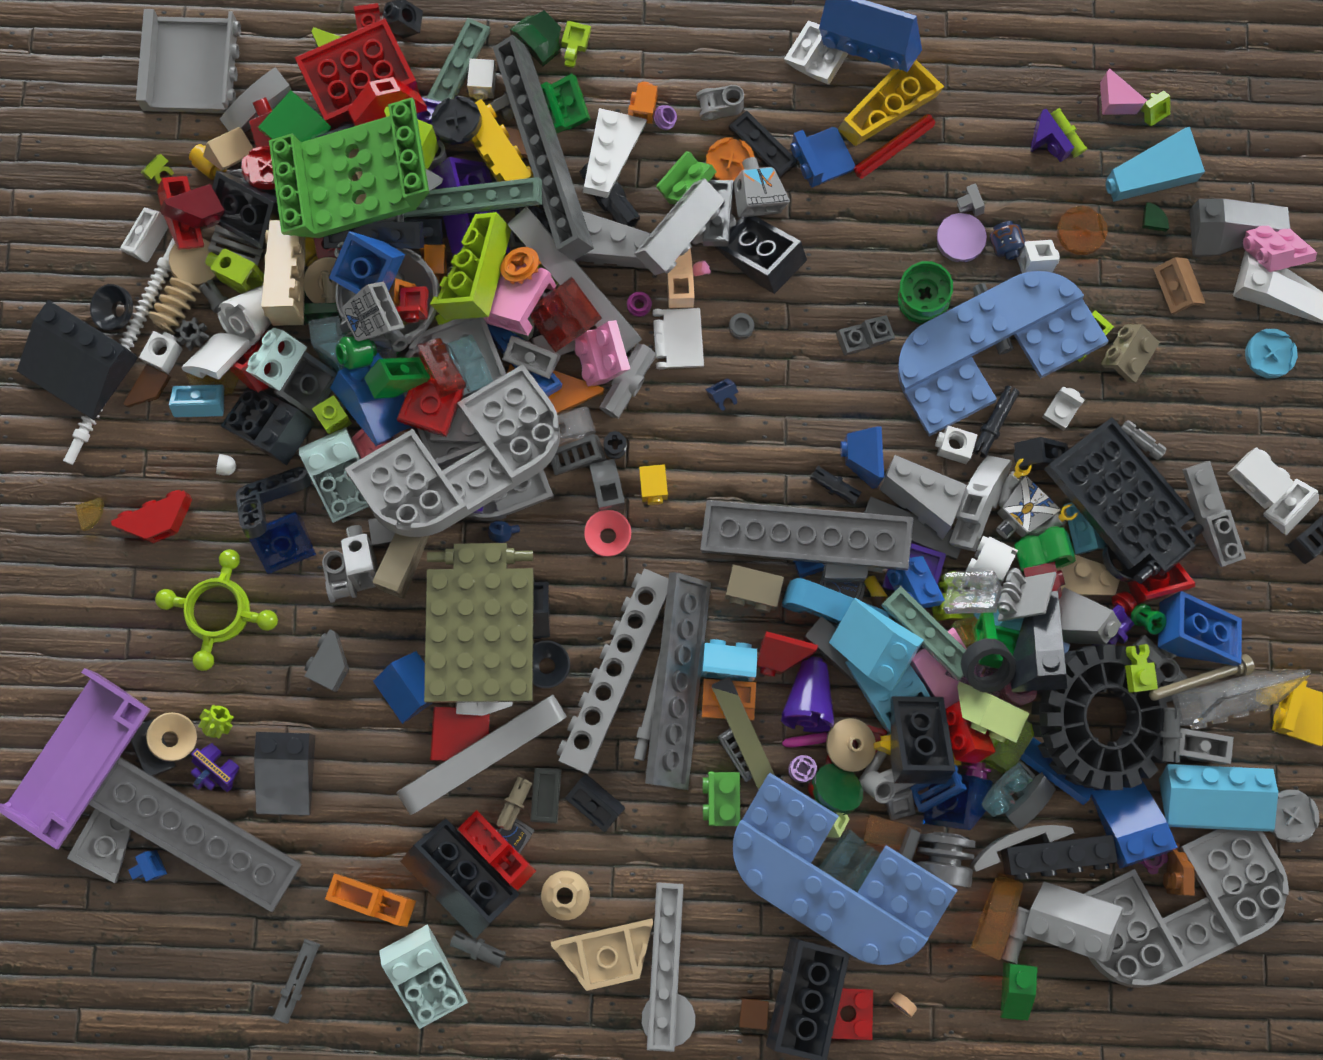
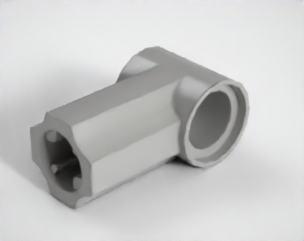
[862,768,915,803]

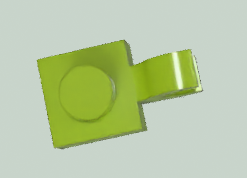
[561,21,591,68]

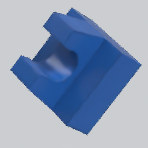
[128,850,167,881]

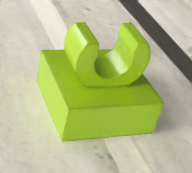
[1141,91,1171,126]
[140,154,174,184]

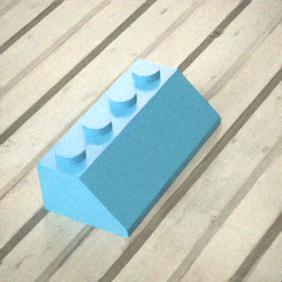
[1159,764,1278,832]

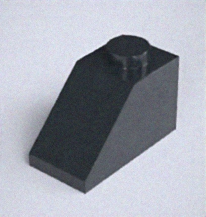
[1014,437,1068,471]

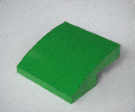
[541,74,591,133]
[258,90,332,142]

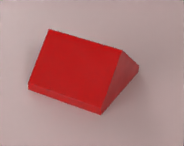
[1128,563,1195,605]

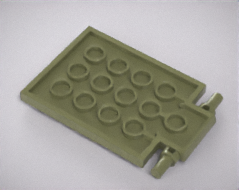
[424,543,534,703]

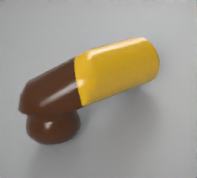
[864,576,888,611]

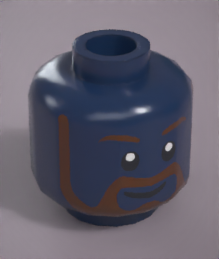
[990,221,1026,260]

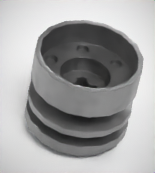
[916,832,975,887]

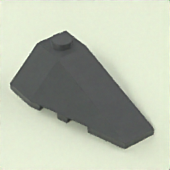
[1189,199,1290,257]

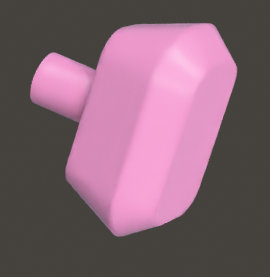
[693,261,711,276]

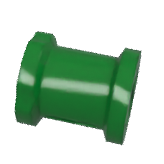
[1131,603,1166,634]

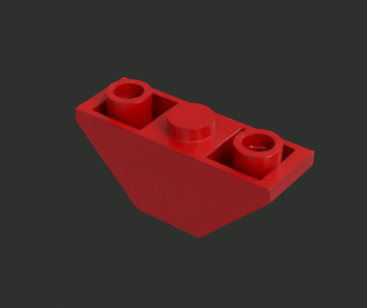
[348,77,427,126]
[111,490,192,544]

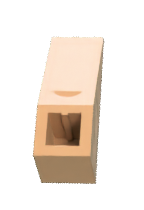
[667,248,695,309]

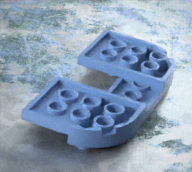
[898,271,1109,436]
[733,773,957,965]

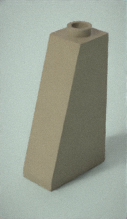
[372,533,429,599]

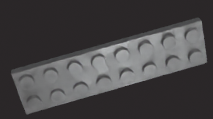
[700,500,913,571]
[645,572,711,790]
[89,757,302,912]

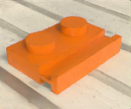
[701,679,756,721]

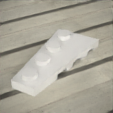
[583,108,647,198]

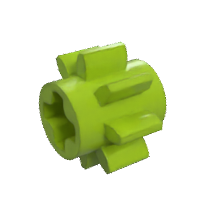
[198,705,234,739]

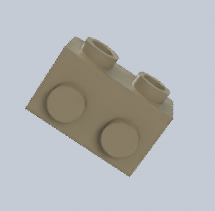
[1101,324,1160,383]

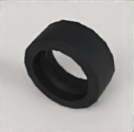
[961,638,1016,693]

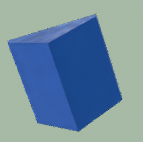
[373,651,432,724]

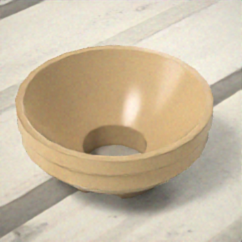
[146,712,197,761]
[541,871,590,920]

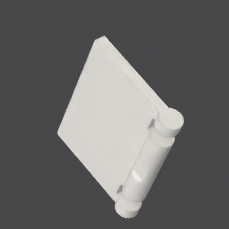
[653,308,704,370]

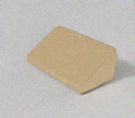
[203,127,253,171]

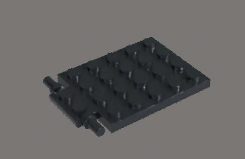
[1044,417,1204,584]

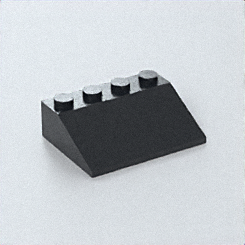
[17,300,138,420]

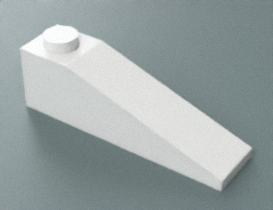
[1233,251,1323,324]

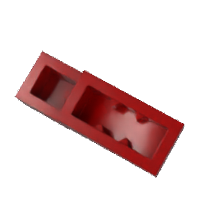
[458,810,536,891]

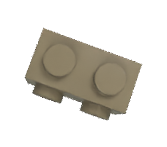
[725,565,784,613]

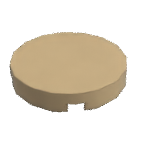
[169,239,216,286]

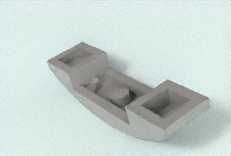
[969,825,1074,872]

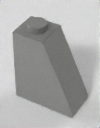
[1059,587,1121,645]

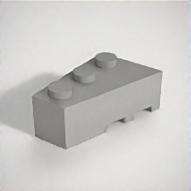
[879,455,966,540]

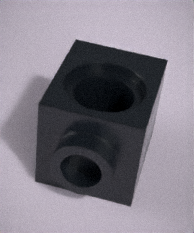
[383,0,423,39]

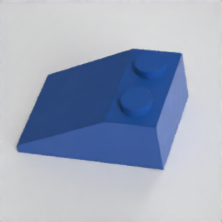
[330,353,414,446]
[1158,591,1242,666]
[1091,779,1178,868]

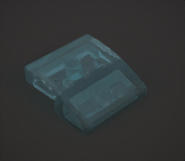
[818,829,880,893]

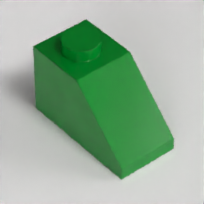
[364,357,430,399]
[1000,962,1037,1021]

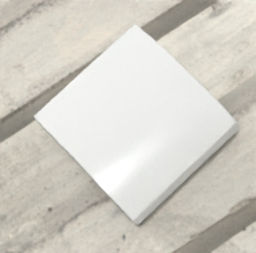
[784,21,848,85]
[182,333,251,379]

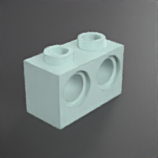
[246,328,307,391]

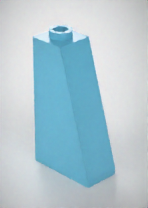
[1105,127,1205,202]

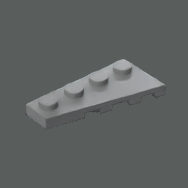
[67,809,132,883]

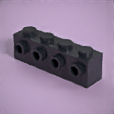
[1001,835,1118,880]

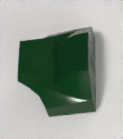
[510,10,561,67]

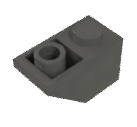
[589,459,625,511]
[304,629,349,693]

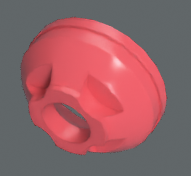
[584,510,631,557]

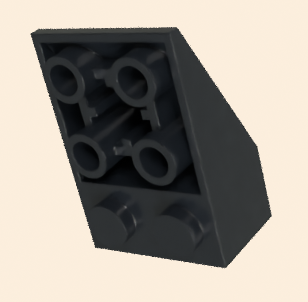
[221,387,315,466]

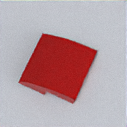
[430,707,490,761]

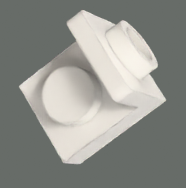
[1042,387,1085,431]

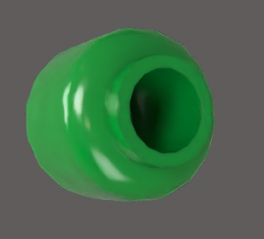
[335,335,377,370]

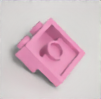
[1243,226,1317,272]
[574,320,630,387]

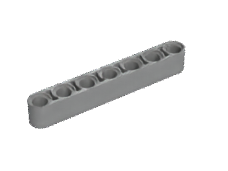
[507,207,642,353]
[396,694,567,815]

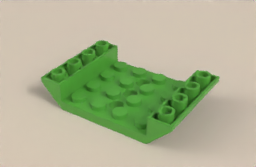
[269,98,429,238]

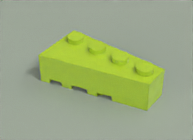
[430,212,512,320]

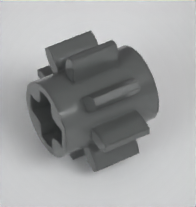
[175,318,209,351]

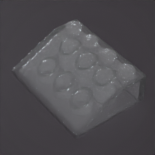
[1172,669,1311,729]

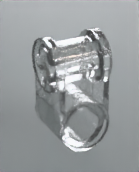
[558,407,596,444]

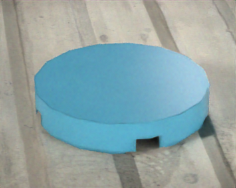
[1245,329,1298,378]

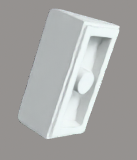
[120,207,168,262]
[1263,479,1319,535]

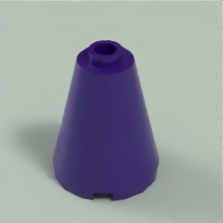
[781,657,834,733]

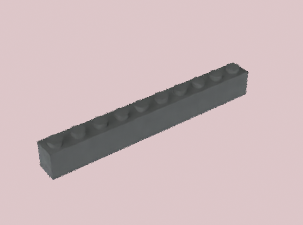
[493,35,594,261]

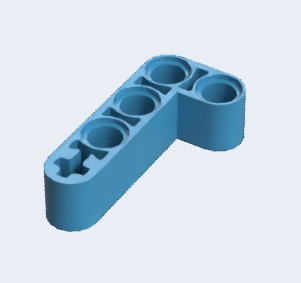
[781,578,890,625]

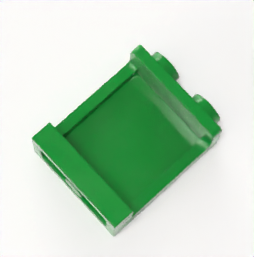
[974,610,1020,669]

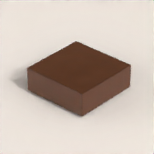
[739,998,769,1030]

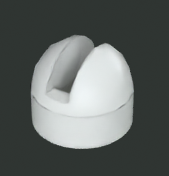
[216,454,236,475]

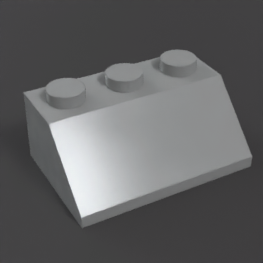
[1024,881,1124,962]

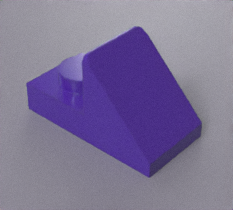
[1030,109,1074,162]

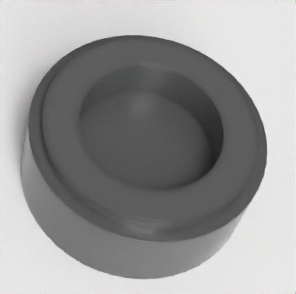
[729,313,754,340]

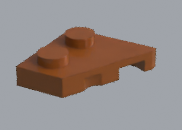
[1163,843,1195,896]

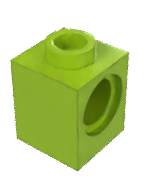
[312,395,352,434]

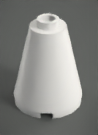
[218,285,271,346]

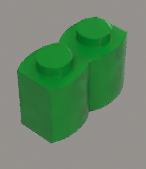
[1014,526,1076,574]

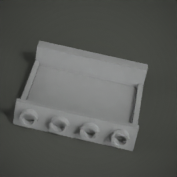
[136,9,241,113]

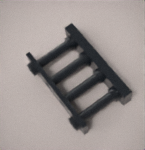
[324,219,443,249]

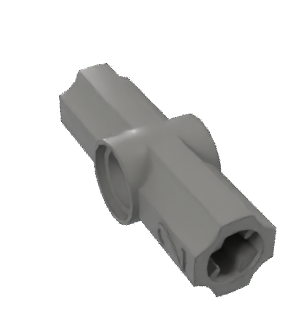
[600,343,656,419]

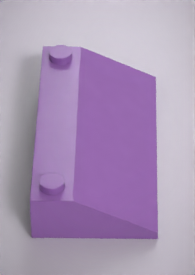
[0,668,151,850]

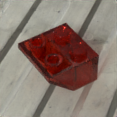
[530,277,602,352]

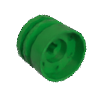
[898,261,953,325]

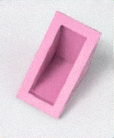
[1100,69,1147,115]

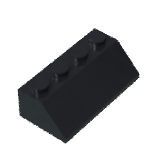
[400,818,520,939]
[766,937,850,1060]

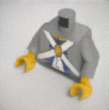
[996,459,1079,539]

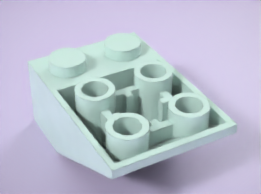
[299,427,369,522]
[379,924,468,1029]

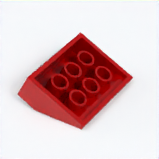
[294,18,419,131]

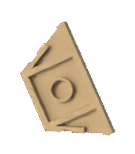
[551,918,653,991]

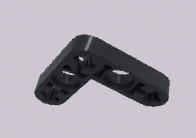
[236,467,311,539]

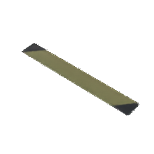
[712,677,775,790]

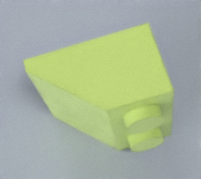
[957,681,1030,743]

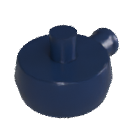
[488,521,520,543]

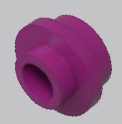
[627,292,652,317]

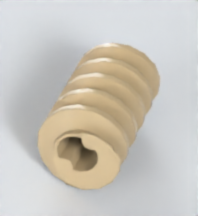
[148,277,201,335]

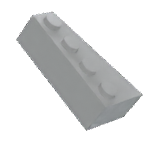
[552,211,651,269]

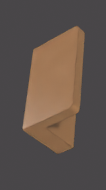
[1153,257,1205,314]

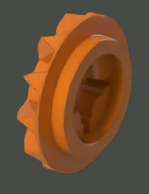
[501,247,541,284]

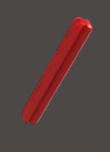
[854,114,935,179]

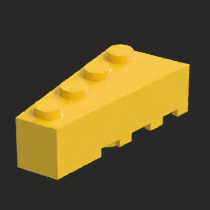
[471,99,534,182]

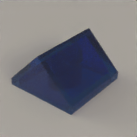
[249,512,316,574]

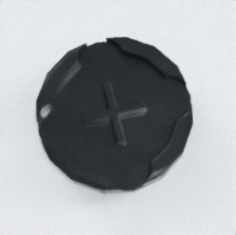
[431,96,482,145]

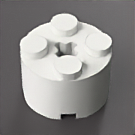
[963,536,1018,596]

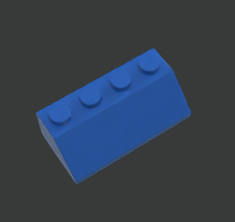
[819,0,922,72]

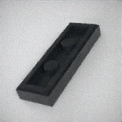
[729,110,798,179]

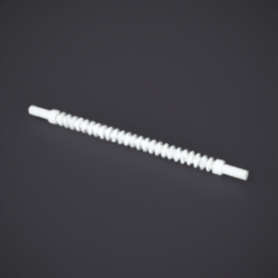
[63,238,175,465]

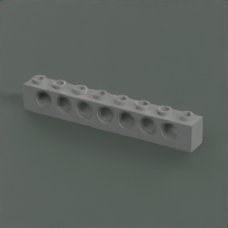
[557,568,669,775]

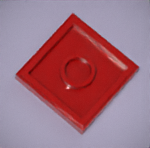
[397,378,464,437]

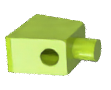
[205,249,264,294]

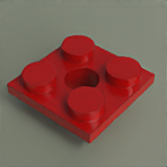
[832,988,873,1040]

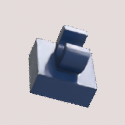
[705,378,738,411]

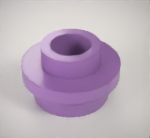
[653,105,677,130]

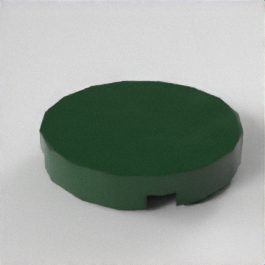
[812,764,863,815]

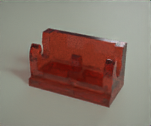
[417,338,466,398]

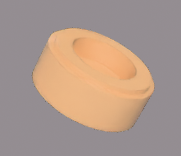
[889,992,917,1018]

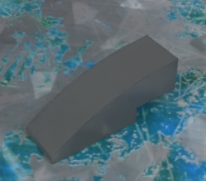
[803,616,860,688]

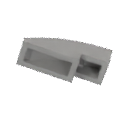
[220,67,292,133]

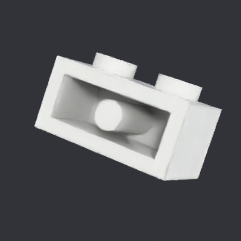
[1227,447,1295,509]

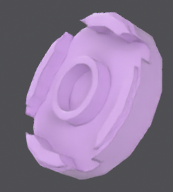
[937,213,987,262]

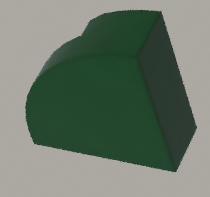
[1142,202,1169,232]

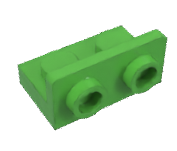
[656,151,717,205]
[703,772,740,826]

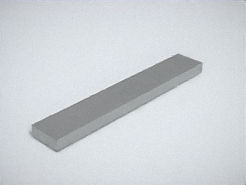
[647,883,683,1052]

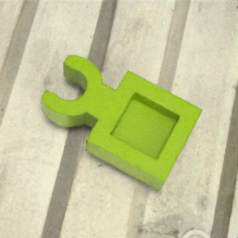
[1125,644,1158,692]

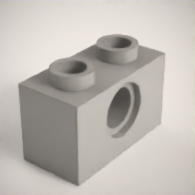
[1179,728,1234,765]

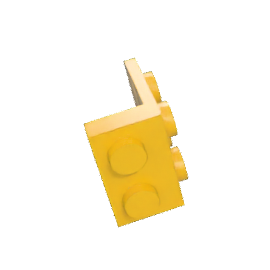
[1272,678,1323,746]

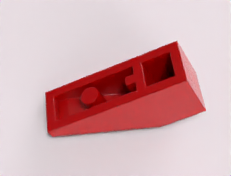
[157,176,204,250]

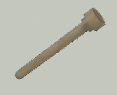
[1149,654,1255,701]

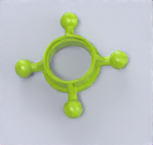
[155,549,278,671]

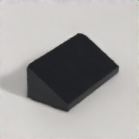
[130,719,177,777]
[565,774,625,833]

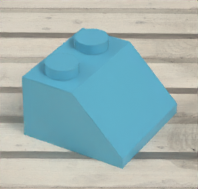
[701,639,757,682]

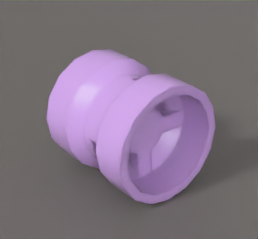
[788,755,817,783]

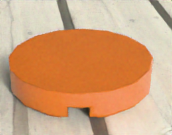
[706,137,755,182]

